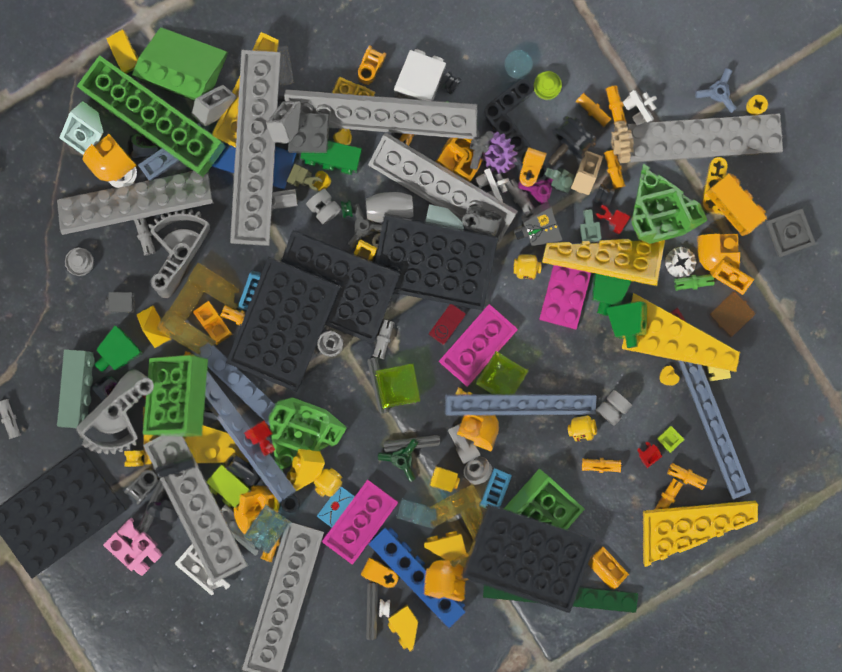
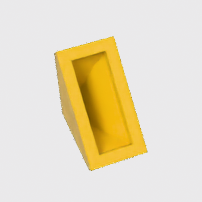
[136,305,172,348]

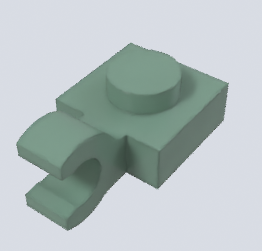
[545,168,575,194]
[580,209,602,243]

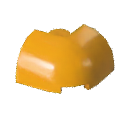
[83,134,136,181]
[435,137,482,182]
[697,234,740,271]
[457,415,499,451]
[234,485,280,535]
[424,560,468,601]

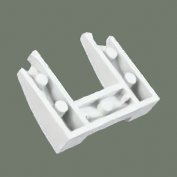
[175,504,262,595]

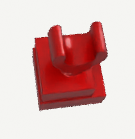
[596,205,630,235]
[244,420,275,456]

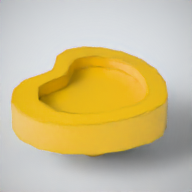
[333,128,352,145]
[314,171,331,191]
[660,366,679,386]

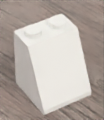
[394,49,446,101]

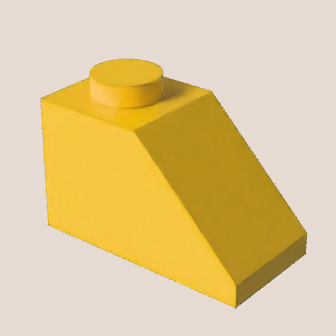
[430,466,460,492]

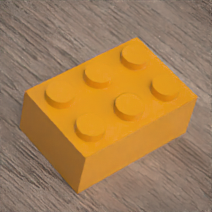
[705,174,767,236]

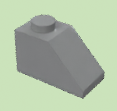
[192,85,236,127]
[266,101,301,143]

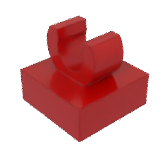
[637,442,662,468]

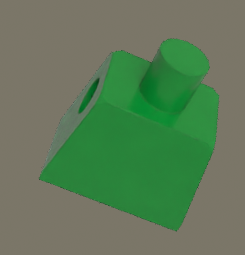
[592,273,631,316]
[606,301,647,348]
[95,326,143,372]

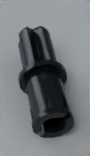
[156,456,196,478]

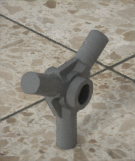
[470,130,494,170]
[347,204,382,248]

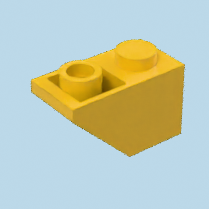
[286,449,325,491]
[424,531,467,561]
[387,604,418,651]

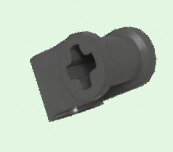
[462,206,502,236]
[124,469,160,505]

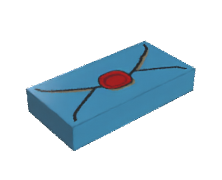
[317,486,355,527]

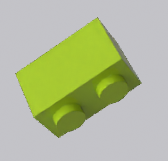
[206,464,251,508]

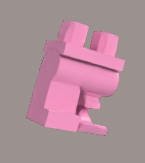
[103,518,162,576]

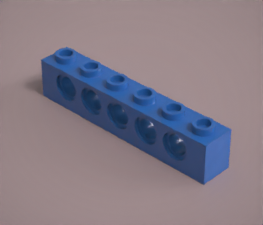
[369,527,466,628]

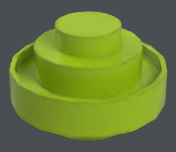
[533,71,562,100]

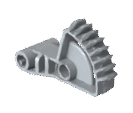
[148,209,210,298]
[76,369,154,454]

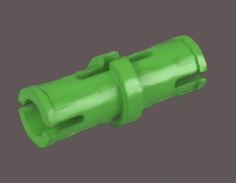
[674,274,714,291]

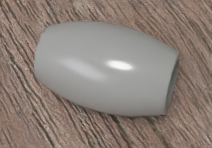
[366,192,413,223]

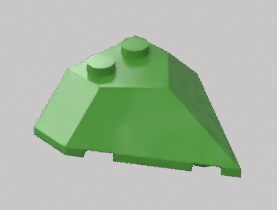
[631,164,707,244]
[269,397,347,472]

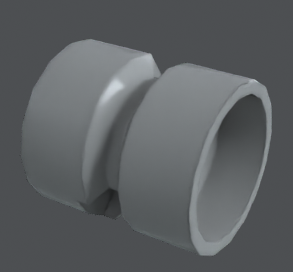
[306,189,342,225]
[318,331,344,357]
[596,390,632,426]

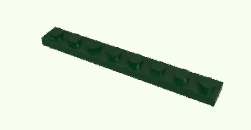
[483,585,638,613]

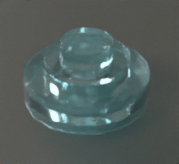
[504,50,533,79]

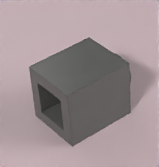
[105,292,135,313]

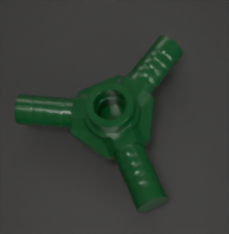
[378,439,419,482]

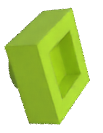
[657,426,684,453]

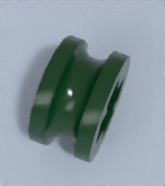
[341,200,353,218]

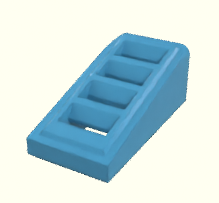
[238,270,262,311]
[479,468,512,508]

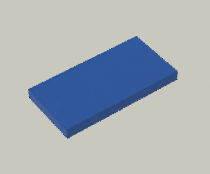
[212,141,297,190]

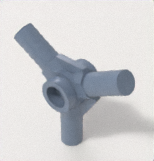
[695,68,737,113]

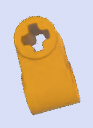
[358,46,387,85]
[520,147,547,187]
[360,557,399,588]

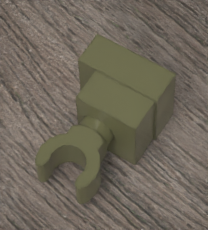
[287,164,323,191]

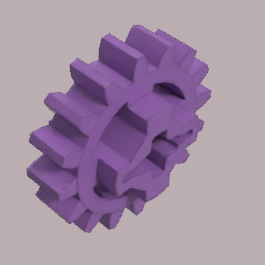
[481,132,517,174]

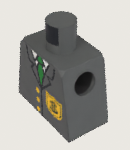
[514,202,562,246]

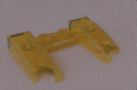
[157,263,239,354]
[430,484,483,567]

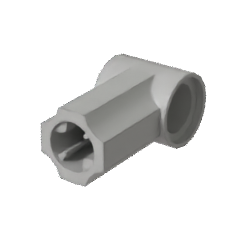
[272,189,298,210]
[448,423,480,464]

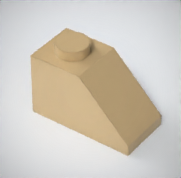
[571,151,603,195]

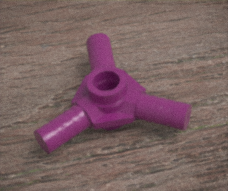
[518,178,553,205]

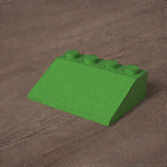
[132,27,228,101]
[143,355,208,437]
[504,469,585,530]

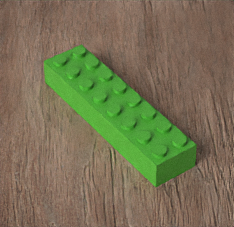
[77,55,226,177]

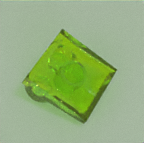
[476,351,528,394]
[375,364,421,409]

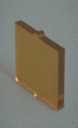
[710,291,756,337]

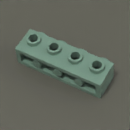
[57,350,95,428]

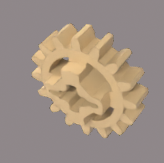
[611,121,634,163]

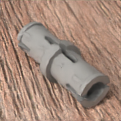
[506,179,535,214]
[134,217,156,256]
[373,319,394,359]
[0,399,21,439]

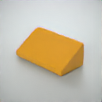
[710,260,754,295]
[588,546,629,590]

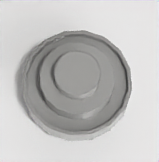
[65,248,94,276]
[464,457,492,485]

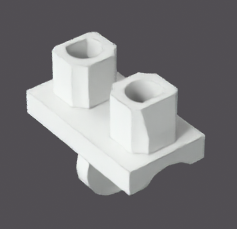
[623,90,657,125]
[476,168,510,202]

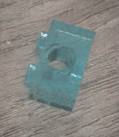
[397,498,439,529]
[244,505,291,554]

